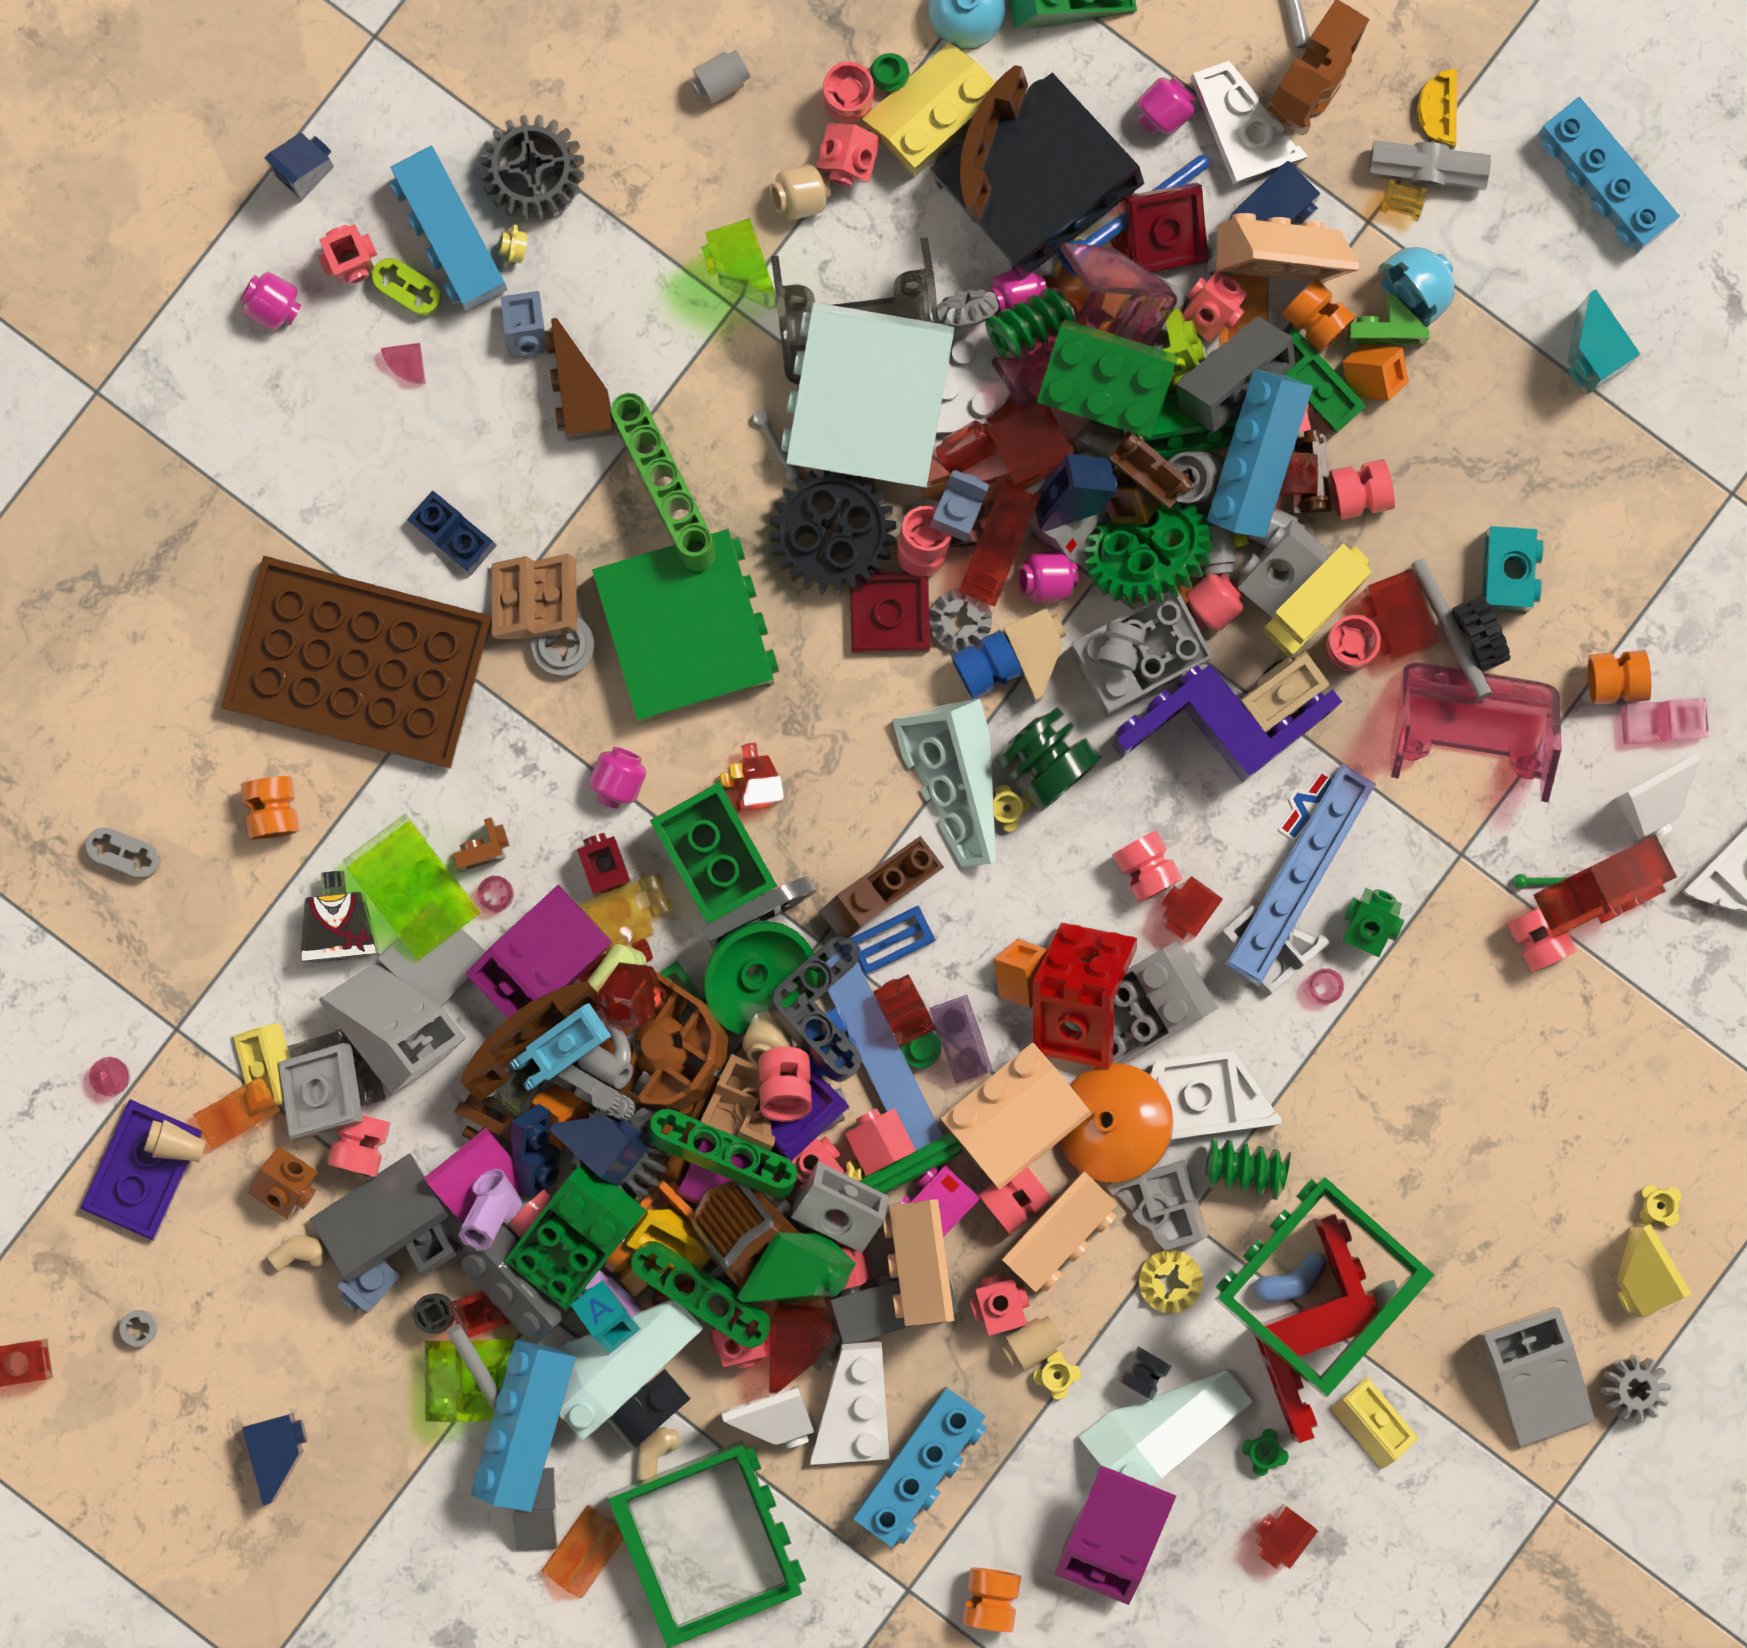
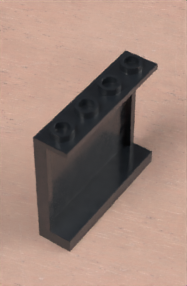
[930,72,1145,280]

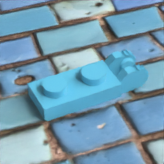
[509,1003,611,1091]

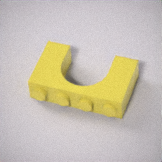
[1261,544,1372,658]

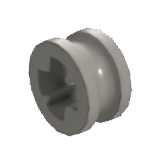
[120,1310,157,1347]

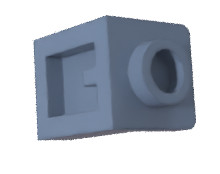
[500,291,548,357]
[930,470,989,542]
[337,1260,402,1313]

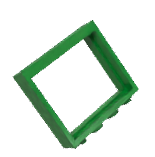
[1215,1177,1435,1397]
[608,1440,806,1648]

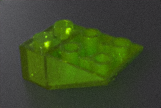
[343,813,481,961]

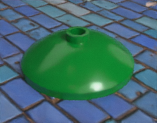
[702,921,818,1035]

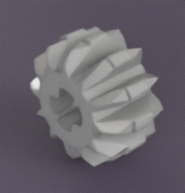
[1601,1355,1671,1423]

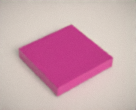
[424,1128,524,1224]

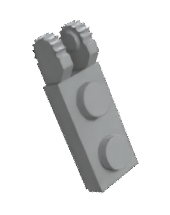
[550,1065,636,1121]

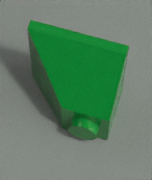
[737,1232,856,1304]

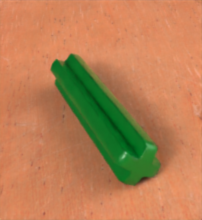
[859,1133,963,1194]

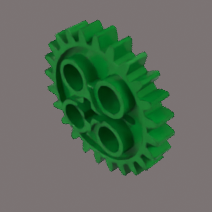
[1084,501,1213,606]

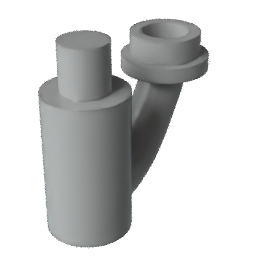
[578,1006,633,1089]

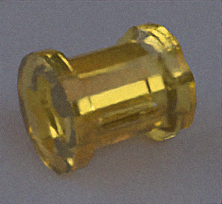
[1380,179,1427,222]

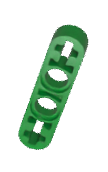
[648,1109,798,1198]
[631,1241,772,1348]

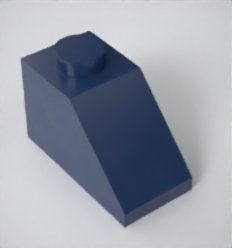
[264,132,334,200]
[1228,160,1321,225]
[1033,454,1117,531]
[549,1116,649,1186]
[242,1413,307,1505]

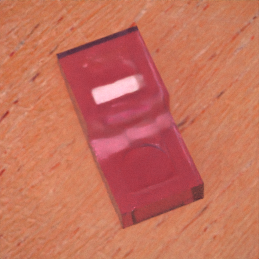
[1620,698,1709,744]

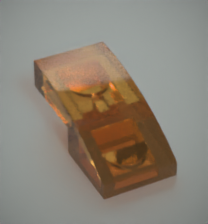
[193,1076,281,1150]

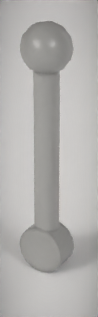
[752,410,801,483]

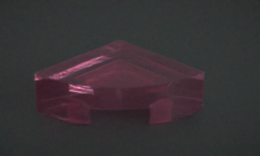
[381,343,426,384]

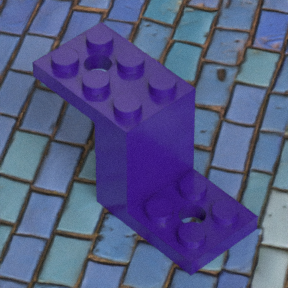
[1113,664,1343,783]

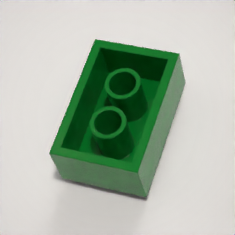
[1037,319,1179,439]
[650,782,778,924]

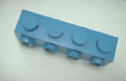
[1538,96,1680,253]
[389,145,508,312]
[1207,369,1313,538]
[471,1339,576,1512]
[853,1387,987,1547]

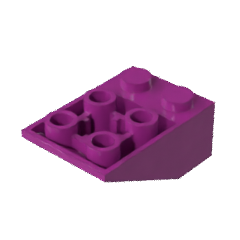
[465,885,613,1019]
[1054,1465,1177,1605]

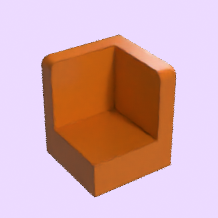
[1342,344,1409,401]
[993,939,1048,1009]
[527,1084,590,1150]

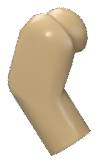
[267,1235,329,1272]
[636,1427,680,1480]

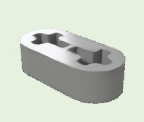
[86,827,161,879]

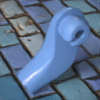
[1254,1252,1328,1303]

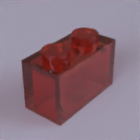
[1360,569,1440,663]

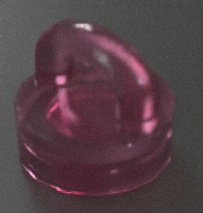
[89,1057,131,1097]

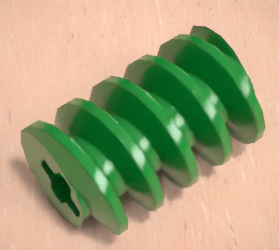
[985,287,1074,359]
[1204,1137,1291,1200]

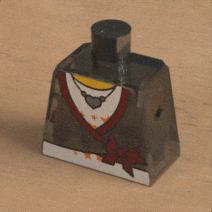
[301,871,380,964]

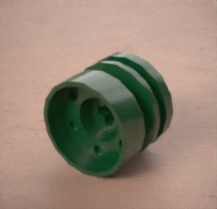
[996,707,1103,813]

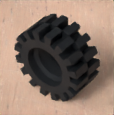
[1451,595,1511,672]

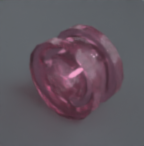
[477,875,514,912]
[1306,968,1344,1004]

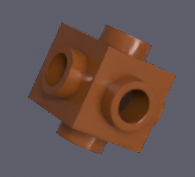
[248,1146,318,1219]

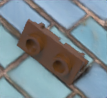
[1289,430,1332,513]
[1108,431,1193,509]

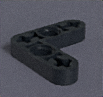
[767,935,862,1082]

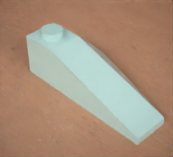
[892,699,996,867]
[559,1299,705,1440]
[1078,1370,1253,1485]

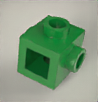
[1343,887,1404,957]

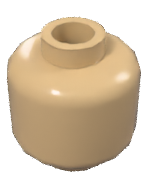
[770,164,831,220]
[742,1010,797,1065]

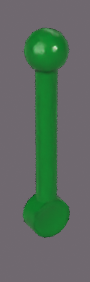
[1512,873,1595,889]

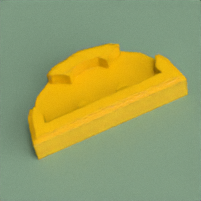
[1416,69,1457,148]

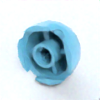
[928,0,1006,49]
[1378,247,1455,327]

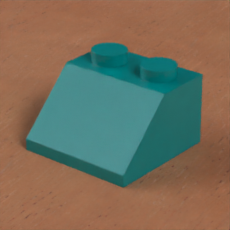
[1567,289,1640,394]

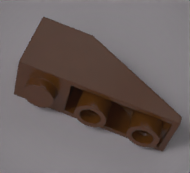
[545,318,615,441]
[819,836,944,938]

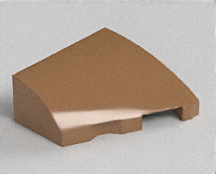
[701,1054,775,1151]

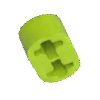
[372,258,442,317]

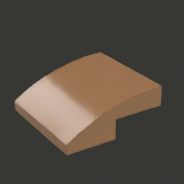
[492,553,577,639]

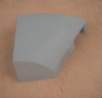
[1216,906,1330,996]
[1107,1160,1208,1251]

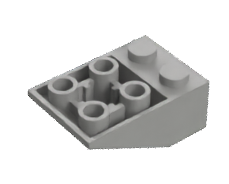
[1069,589,1214,717]
[1112,940,1219,1064]
[319,963,466,1094]
[1478,1307,1595,1447]

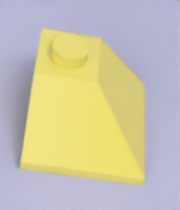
[1617,1223,1691,1317]

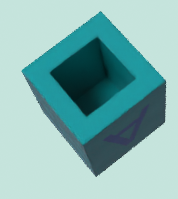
[571,1280,641,1354]

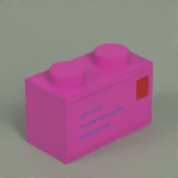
[898,1166,980,1238]

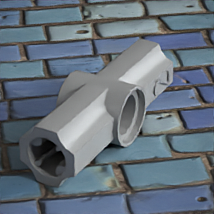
[1369,140,1491,190]

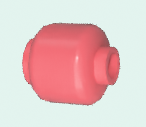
[1186,573,1245,632]

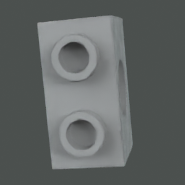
[1237,519,1328,617]
[791,1161,889,1253]

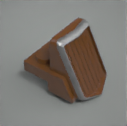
[691,1180,800,1290]

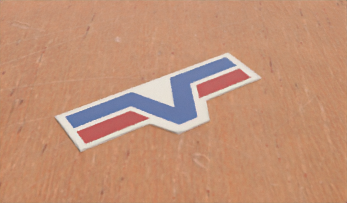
[1278,770,1333,842]

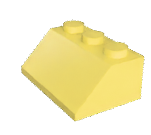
[862,43,995,178]

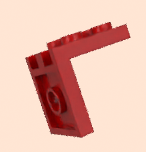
[1033,922,1137,1069]

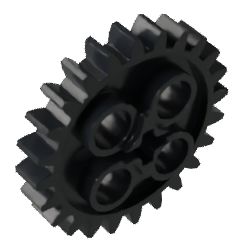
[769,470,897,595]

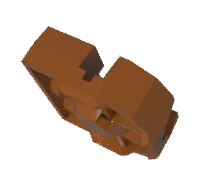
[1266,0,1370,135]
[599,964,728,1111]

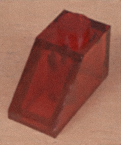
[769,1304,832,1394]

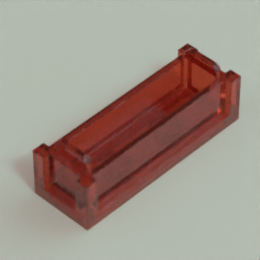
[959,479,1042,607]

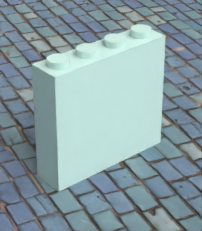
[781,302,954,488]

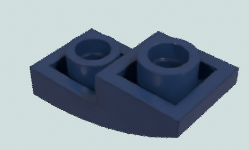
[407,490,497,575]
[511,1104,560,1197]

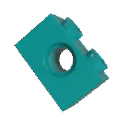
[1482,526,1543,612]

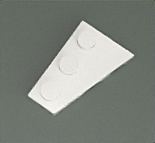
[1190,61,1307,185]
[810,1341,890,1465]

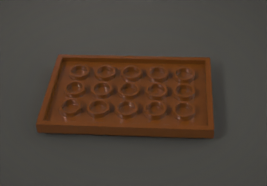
[221,555,492,769]

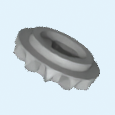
[936,289,999,327]
[929,589,992,651]
[531,617,595,676]

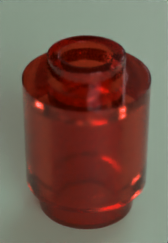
[936,420,997,473]

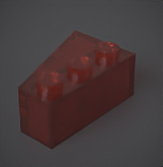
[1533,835,1677,938]

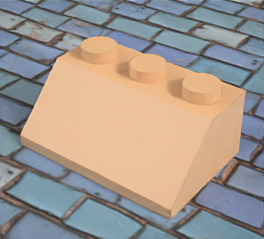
[1216,213,1359,283]
[941,1042,1092,1190]
[1000,1171,1117,1292]
[883,1199,954,1326]

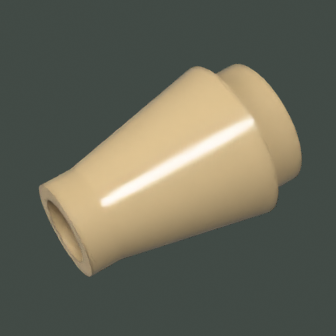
[144,1119,206,1163]

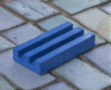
[851,905,936,976]

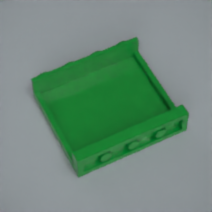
[592,529,779,724]

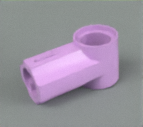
[458,1169,523,1251]

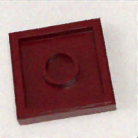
[1124,183,1208,275]
[850,572,930,653]

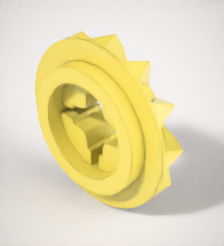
[1139,1250,1203,1313]

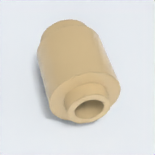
[1002,1316,1064,1371]

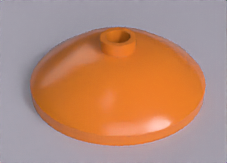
[1059,1063,1174,1183]

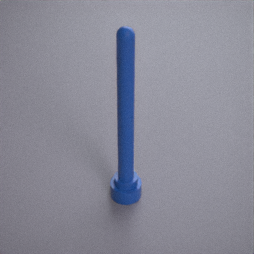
[1057,155,1210,275]

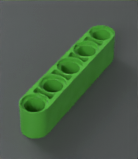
[611,393,716,571]

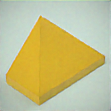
[626,1209,710,1280]

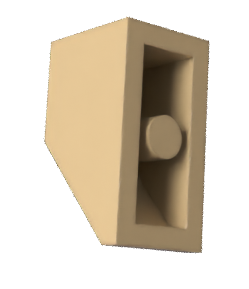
[1002,608,1066,703]

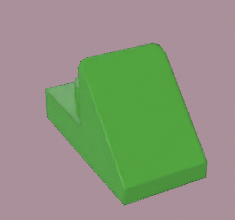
[1347,292,1429,345]

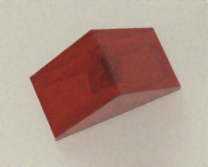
[449,1291,512,1338]

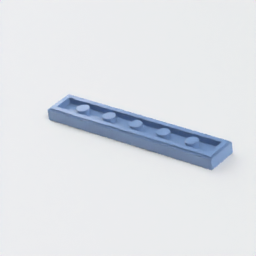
[1225,764,1376,986]
[826,949,943,1151]

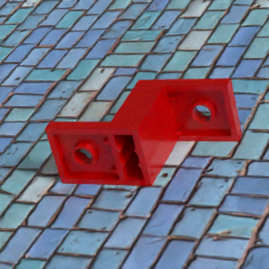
[1254,1214,1379,1443]

